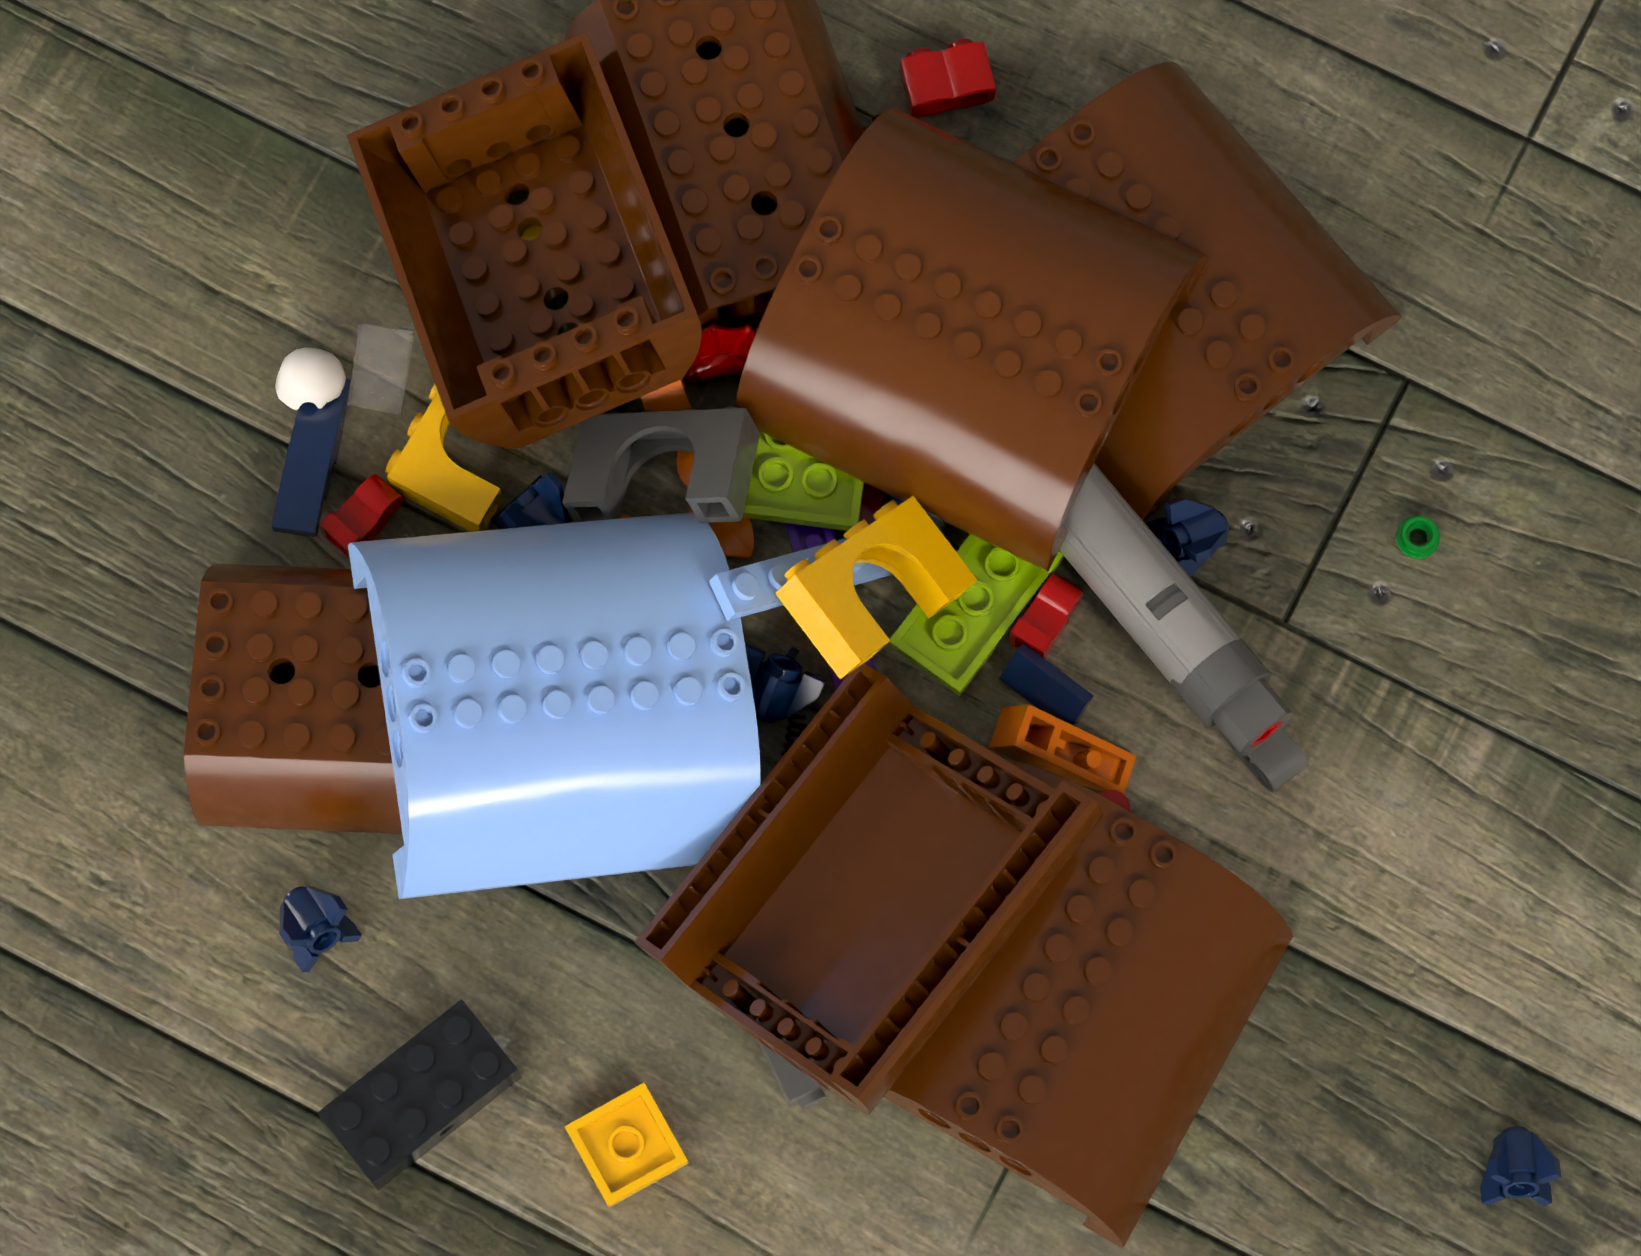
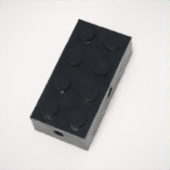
[317,999,521,1191]

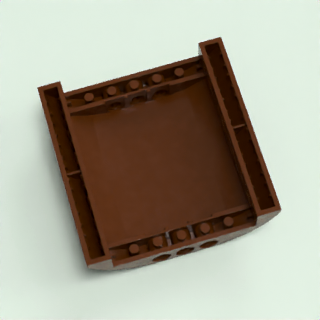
[1012,62,1401,522]
[735,108,1208,572]
[634,664,1103,1115]
[884,759,1293,1248]

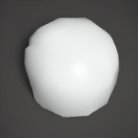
[275,348,346,410]

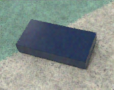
[999,643,1094,726]

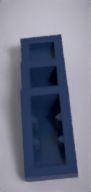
[271,379,352,538]

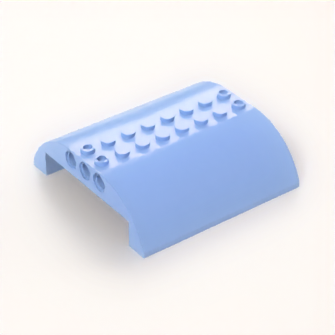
[348,512,761,899]

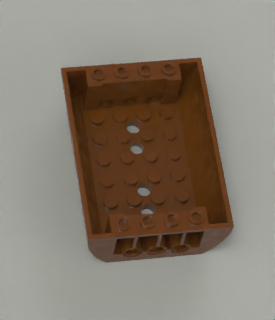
[347,31,702,448]

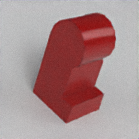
[318,474,404,559]
[1009,573,1084,659]

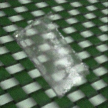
[347,322,416,416]

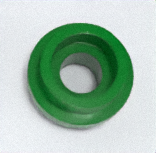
[1396,516,1440,560]

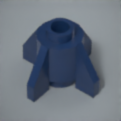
[490,472,571,529]
[1145,497,1229,577]
[745,643,826,723]
[279,886,362,972]
[1480,1126,1561,1206]

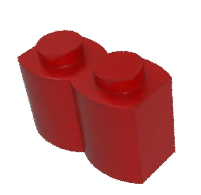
[899,39,996,118]

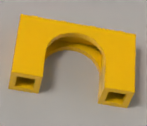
[385,383,503,532]
[775,496,978,680]

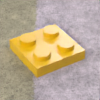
[564,1083,689,1208]

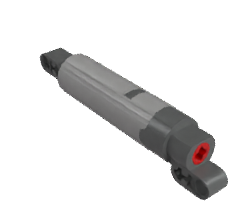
[1059,463,1309,793]

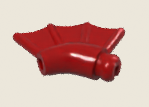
[684,324,757,383]

